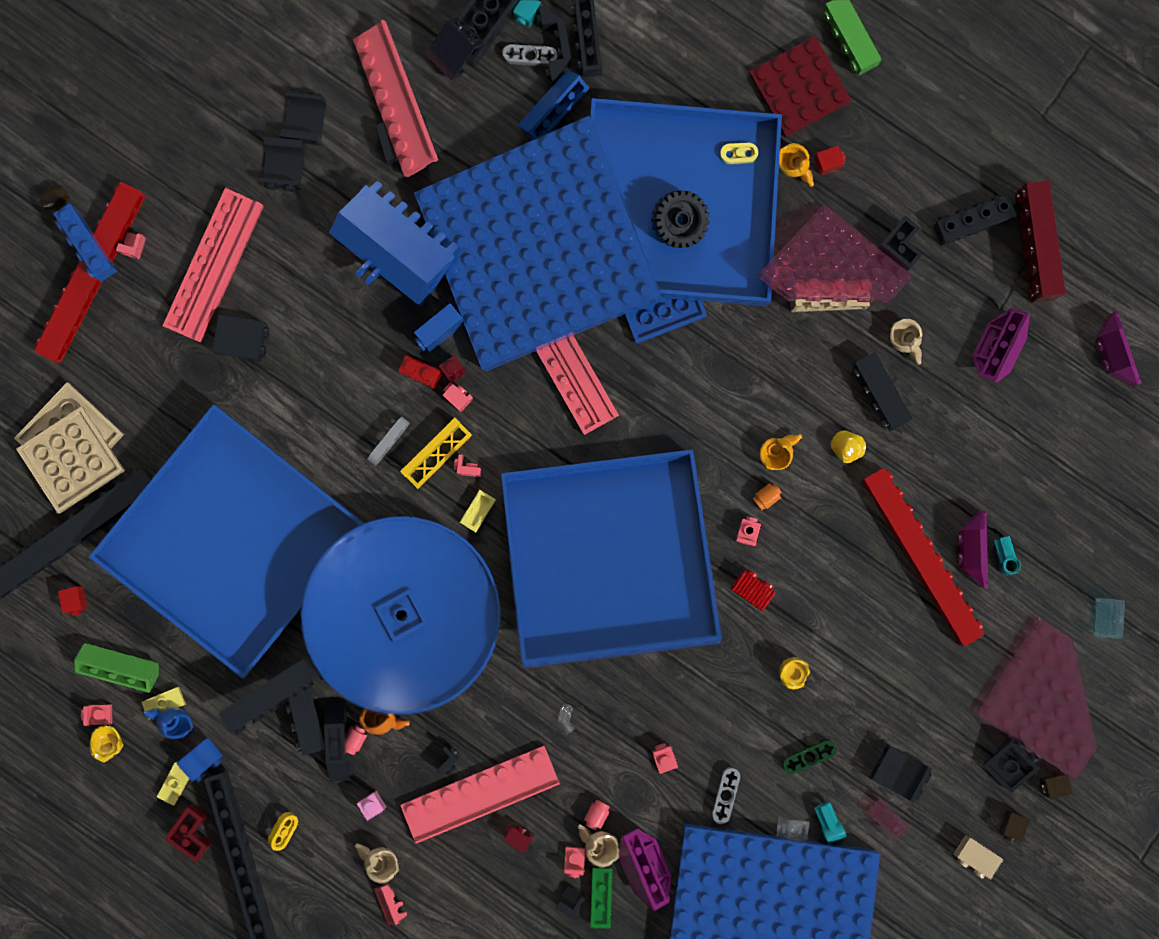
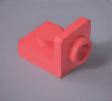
[454,454,482,477]
[81,704,112,726]
[652,743,678,774]
[564,846,585,878]

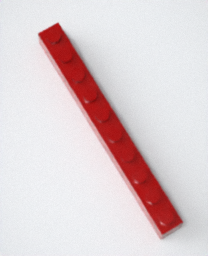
[34,182,146,364]
[861,468,984,647]

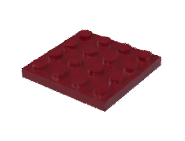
[749,36,852,138]

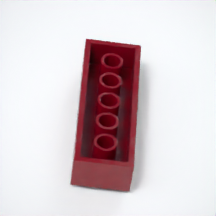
[1015,180,1066,303]

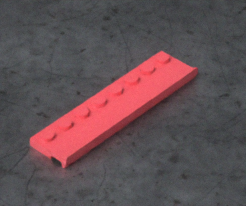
[353,20,438,177]
[163,188,263,343]
[536,336,619,435]
[400,745,560,844]

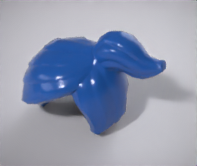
[143,708,193,739]

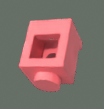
[443,382,474,412]
[735,516,761,547]

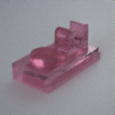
[867,798,909,840]

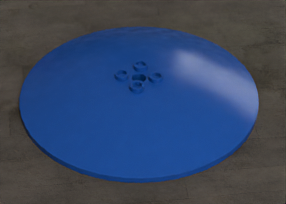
[302,517,500,714]

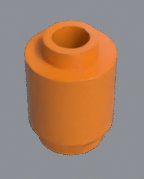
[753,483,782,510]

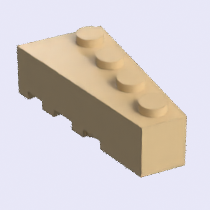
[790,280,870,312]

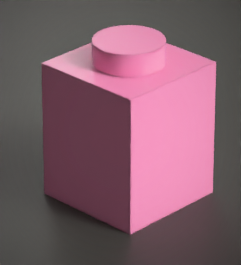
[357,791,386,820]

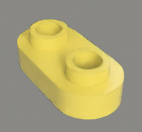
[720,143,758,164]

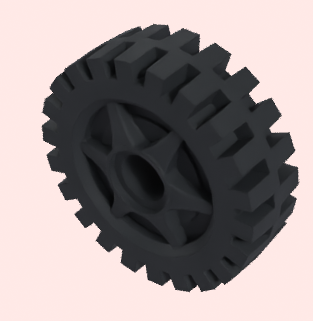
[651,190,710,248]

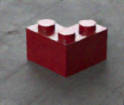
[164,804,212,863]

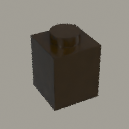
[1039,772,1073,799]
[999,810,1030,843]

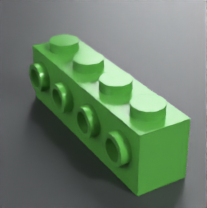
[823,0,882,76]
[75,643,159,693]

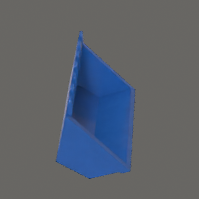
[329,181,458,308]

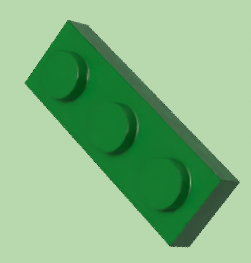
[591,867,612,928]

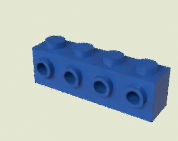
[517,70,589,141]
[54,203,117,282]

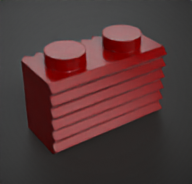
[399,355,442,390]
[730,569,776,612]

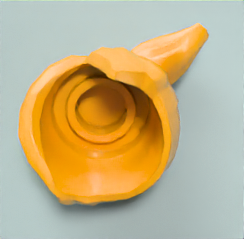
[779,143,814,187]
[760,434,802,470]

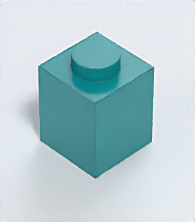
[513,0,541,28]

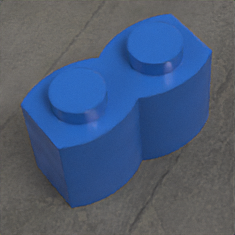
[177,738,223,782]

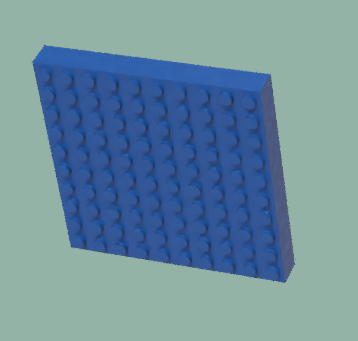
[590,98,782,306]
[414,116,663,371]
[89,404,365,679]
[501,450,721,668]
[669,823,880,939]

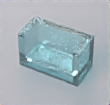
[1093,598,1125,639]

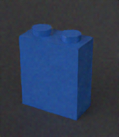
[414,304,464,352]

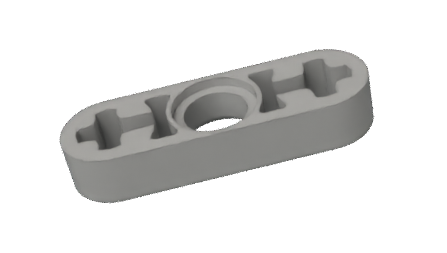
[503,45,558,67]
[367,417,410,466]
[712,767,740,824]

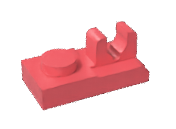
[374,885,407,925]

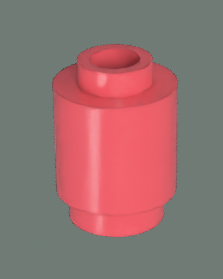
[345,724,368,755]
[584,800,610,830]

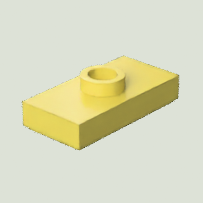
[460,490,496,532]
[142,687,186,720]
[157,761,189,806]

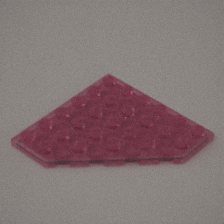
[758,204,913,303]
[976,618,1097,780]

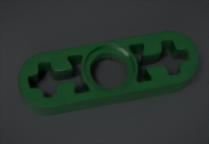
[782,740,837,774]

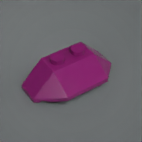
[972,308,1030,383]
[1096,311,1142,387]
[957,511,988,588]
[619,829,671,911]

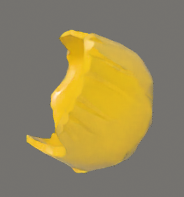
[831,430,866,463]
[779,657,810,690]
[89,726,123,762]

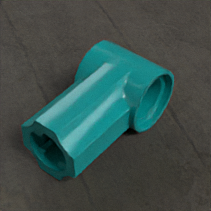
[993,536,1021,576]
[814,802,846,844]

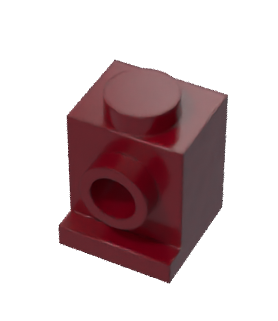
[439,355,467,384]
[503,823,534,853]

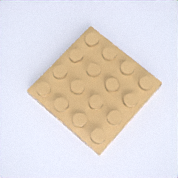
[14,382,124,448]
[16,406,125,513]

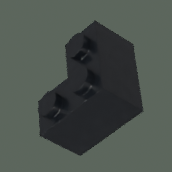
[877,215,923,273]

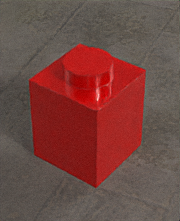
[814,146,846,175]
[58,587,87,616]

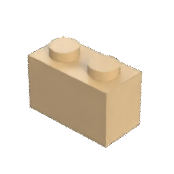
[953,835,1003,879]

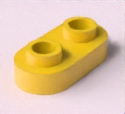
[268,812,298,851]

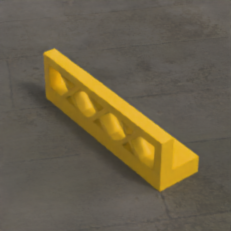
[400,418,472,489]

